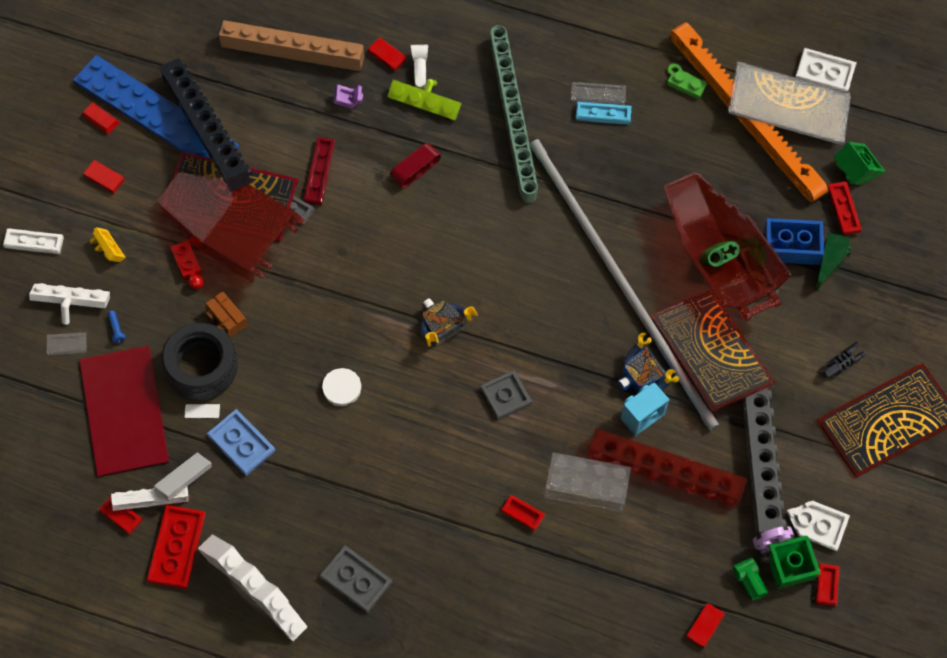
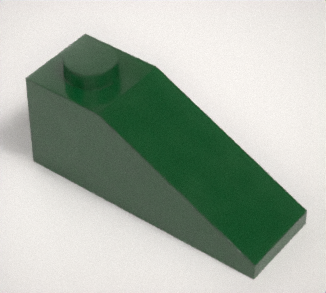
[815,233,852,290]

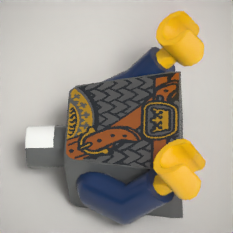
[420,299,478,347]

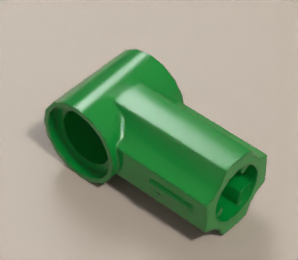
[732,558,768,601]

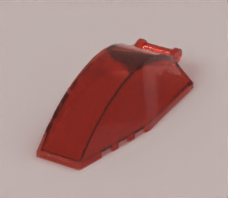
[663,172,791,321]

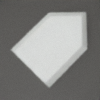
[786,501,850,551]

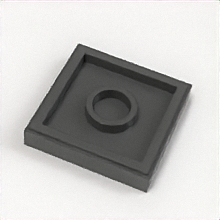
[480,370,532,420]

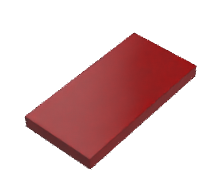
[147,505,206,589]

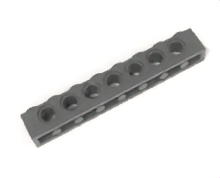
[742,383,786,539]

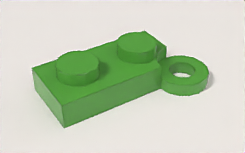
[667,64,708,99]

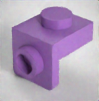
[334,85,363,109]

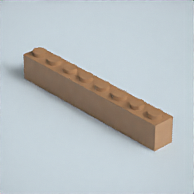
[219,20,364,71]

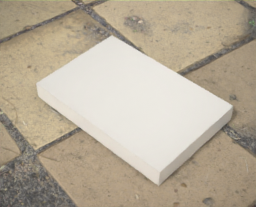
[795,48,856,95]

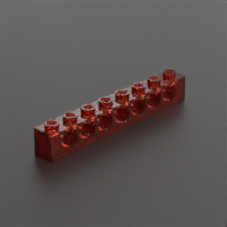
[587,428,747,506]

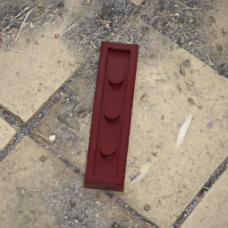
[303,137,336,206]

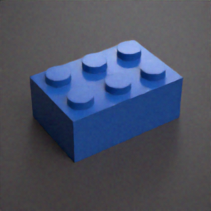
[763,218,824,265]

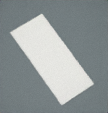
[185,404,220,418]

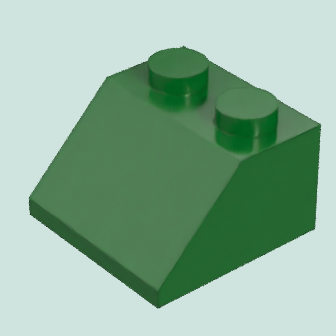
[833,142,886,185]
[769,535,821,589]

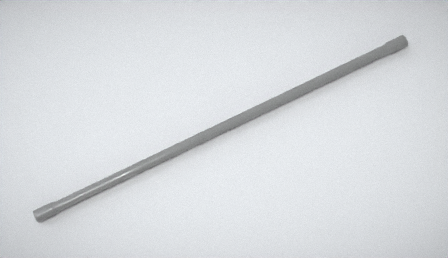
[530,139,719,431]

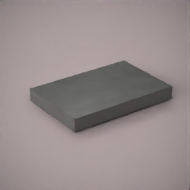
[320,545,393,614]

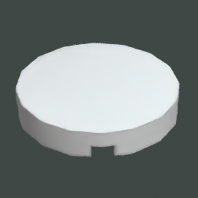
[322,368,361,406]

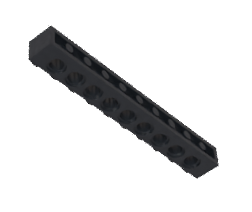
[159,58,252,192]

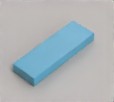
[576,102,631,125]

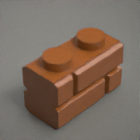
[205,292,248,338]

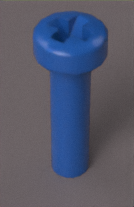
[108,311,126,344]

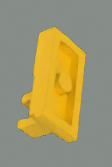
[90,227,126,263]

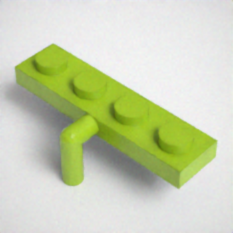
[387,79,461,120]

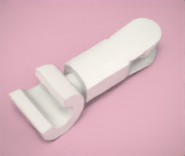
[411,45,428,90]

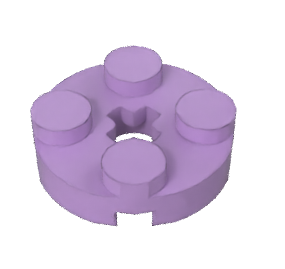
[753,527,794,554]

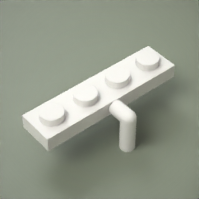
[29,283,110,324]

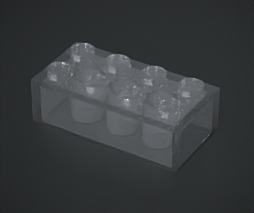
[544,452,631,512]

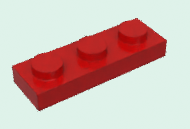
[827,181,862,236]

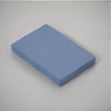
[207,409,276,476]

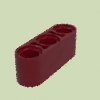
[390,143,442,189]

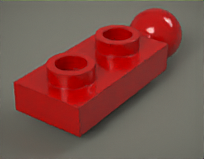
[170,240,204,290]

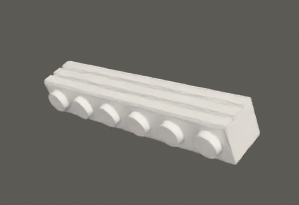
[111,487,189,511]

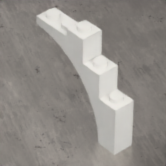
[198,535,307,641]

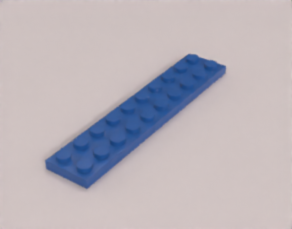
[73,55,239,158]

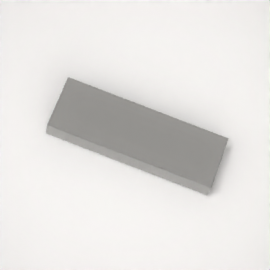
[154,453,212,501]

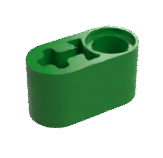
[701,241,740,266]

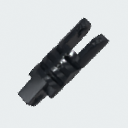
[820,341,866,378]

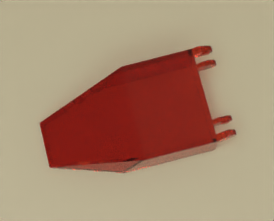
[157,173,305,283]

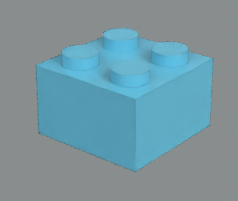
[621,382,669,436]

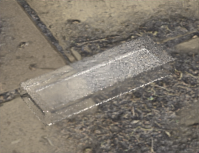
[571,82,626,104]

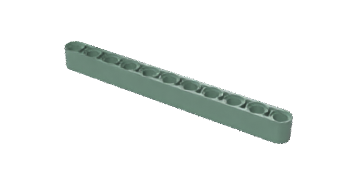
[490,25,538,203]

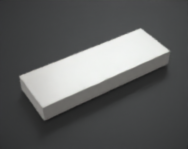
[3,228,64,254]

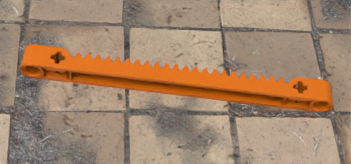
[670,22,828,202]

